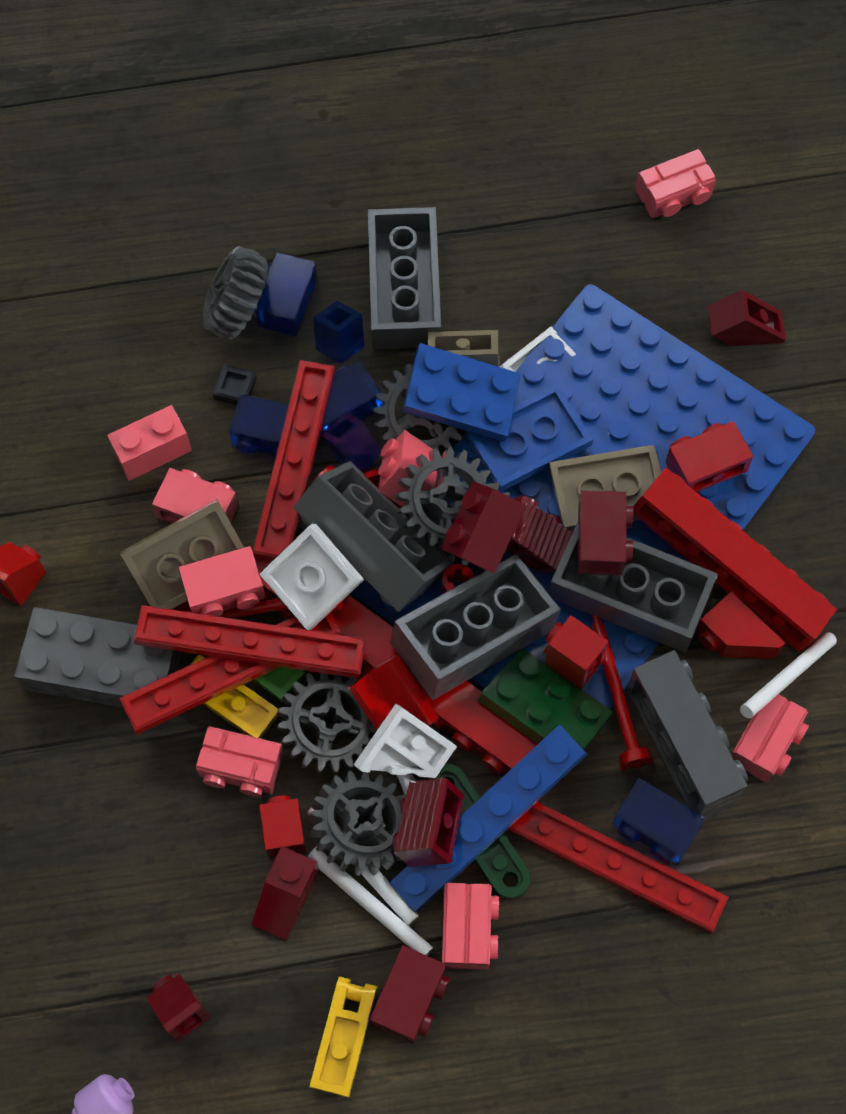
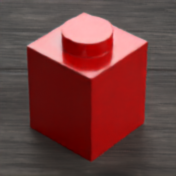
[260,795,307,858]

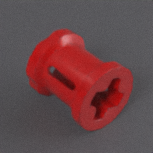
[441,564,474,595]

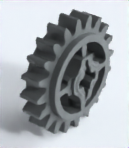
[372,363,462,451]
[395,447,497,551]
[276,673,377,775]
[308,771,406,876]

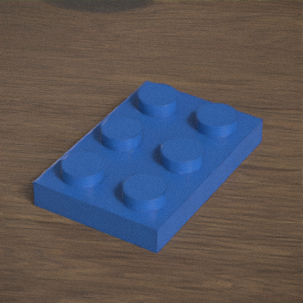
[402,343,521,442]
[465,384,594,492]

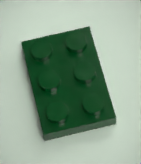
[478,648,613,750]

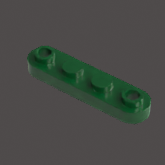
[429,764,530,900]

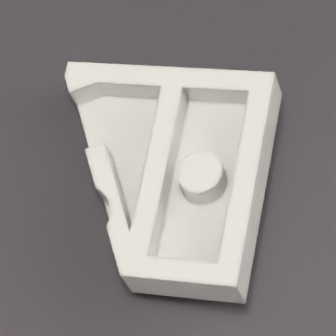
[354,704,457,778]

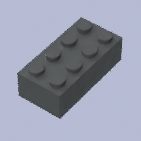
[368,207,441,350]
[293,461,454,612]
[549,522,718,653]
[390,554,561,700]
[14,607,182,707]
[626,650,748,823]

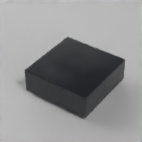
[212,364,257,408]

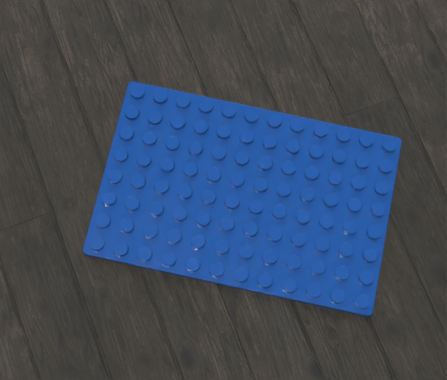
[349,284,816,709]

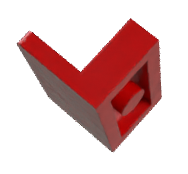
[350,654,439,730]

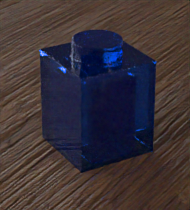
[313,301,365,364]
[320,412,382,471]

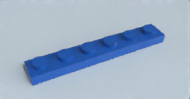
[390,724,588,912]

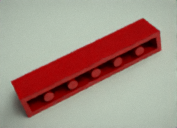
[633,468,837,652]

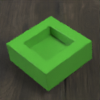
[254,667,306,703]

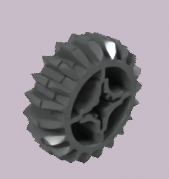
[201,246,268,340]

